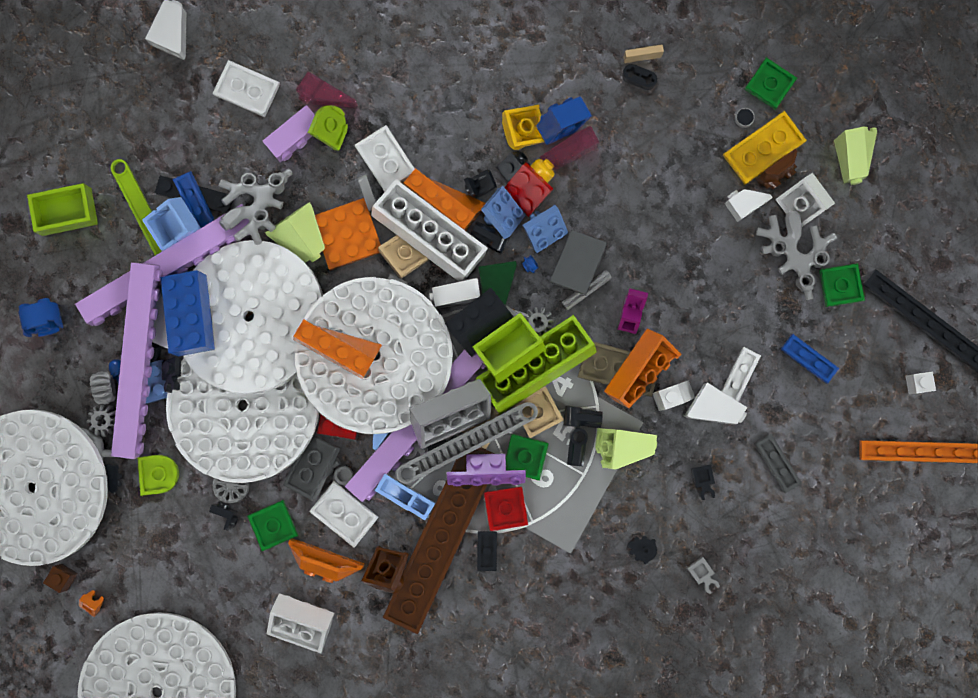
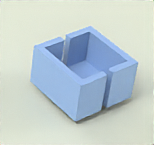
[142,197,201,251]

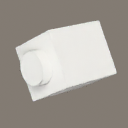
[905,371,936,394]

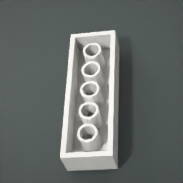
[371,179,488,282]

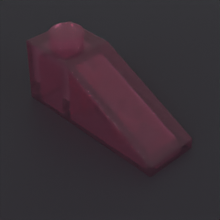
[296,71,358,109]
[539,126,599,171]

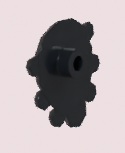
[104,464,122,493]
[628,536,657,564]

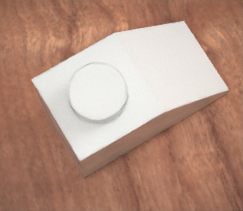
[725,189,773,222]

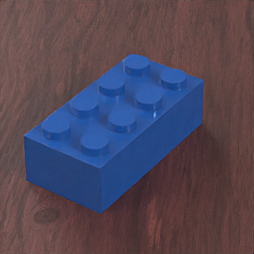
[160,270,215,357]

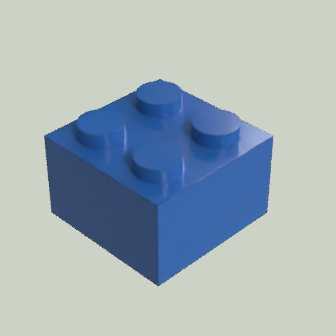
[536,96,592,145]

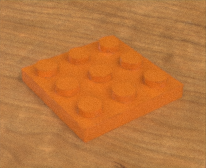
[315,198,381,271]

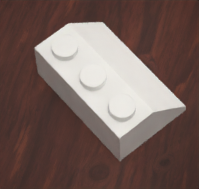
[266,594,334,653]

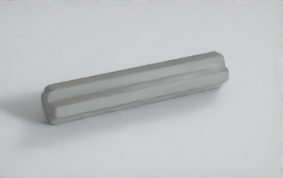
[562,270,612,310]

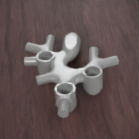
[219,168,293,245]
[756,211,837,301]

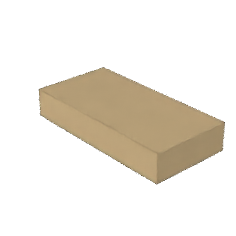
[623,45,664,63]

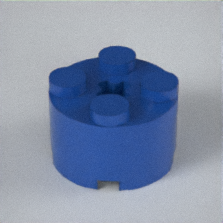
[18,298,63,337]

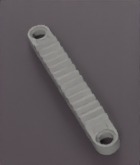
[396,402,538,484]

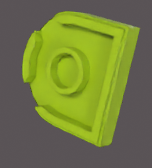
[307,105,348,151]
[137,455,179,496]

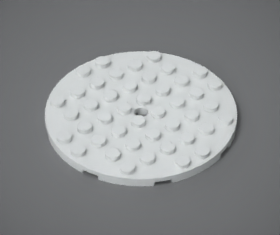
[184,240,323,393]
[295,277,453,434]
[166,358,319,483]
[0,409,108,566]
[78,612,236,698]

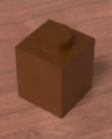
[43,564,78,593]

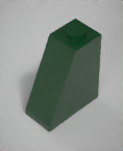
[478,261,517,306]

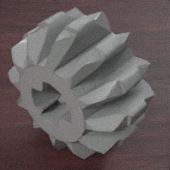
[524,307,554,337]
[90,371,116,405]
[86,404,116,437]

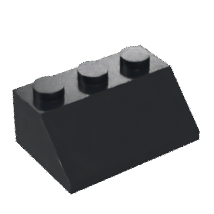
[445,288,514,357]

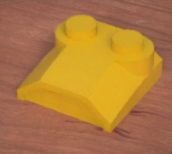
[502,105,545,150]

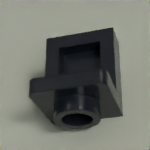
[496,151,530,182]
[464,169,497,197]
[209,502,238,531]

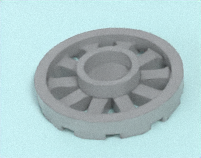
[212,478,249,504]

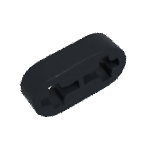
[622,64,657,90]

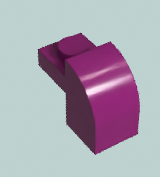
[618,288,648,334]

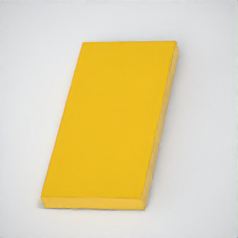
[723,111,807,185]

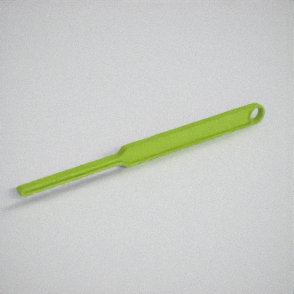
[111,159,162,256]

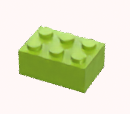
[27,183,98,236]
[473,312,546,384]

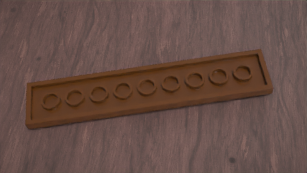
[383,447,495,634]

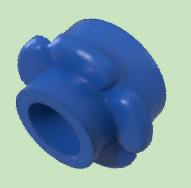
[522,255,539,273]

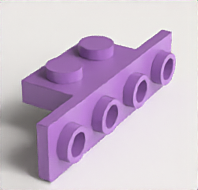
[447,454,526,486]

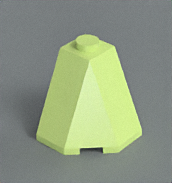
[834,127,877,185]
[265,202,325,263]
[595,428,657,469]

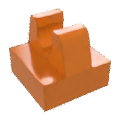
[79,590,104,617]

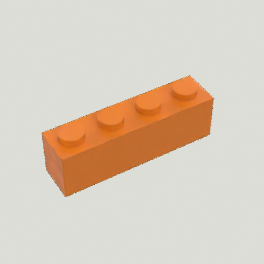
[404,168,486,231]
[293,319,382,379]
[604,329,682,408]

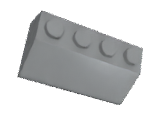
[409,379,491,449]

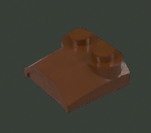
[756,148,798,190]
[361,546,409,593]

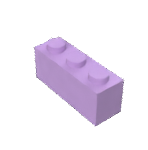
[263,105,315,162]

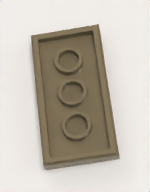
[577,342,656,397]

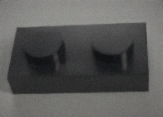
[477,531,497,571]

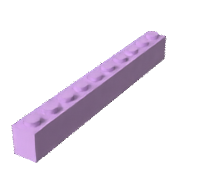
[75,204,249,326]
[111,262,162,459]
[345,349,486,502]

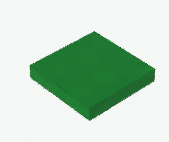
[744,57,797,110]
[819,263,865,307]
[505,434,549,481]
[247,500,299,551]

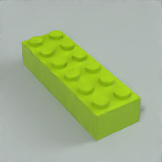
[476,315,597,415]

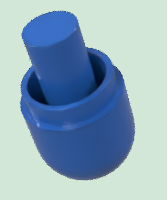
[108,359,121,385]

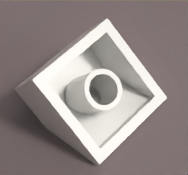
[775,173,835,227]

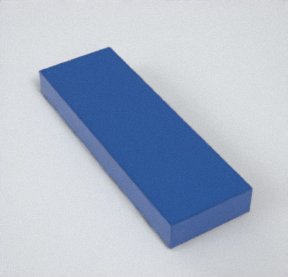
[173,171,215,228]
[780,334,839,384]

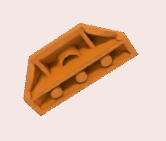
[288,538,365,583]

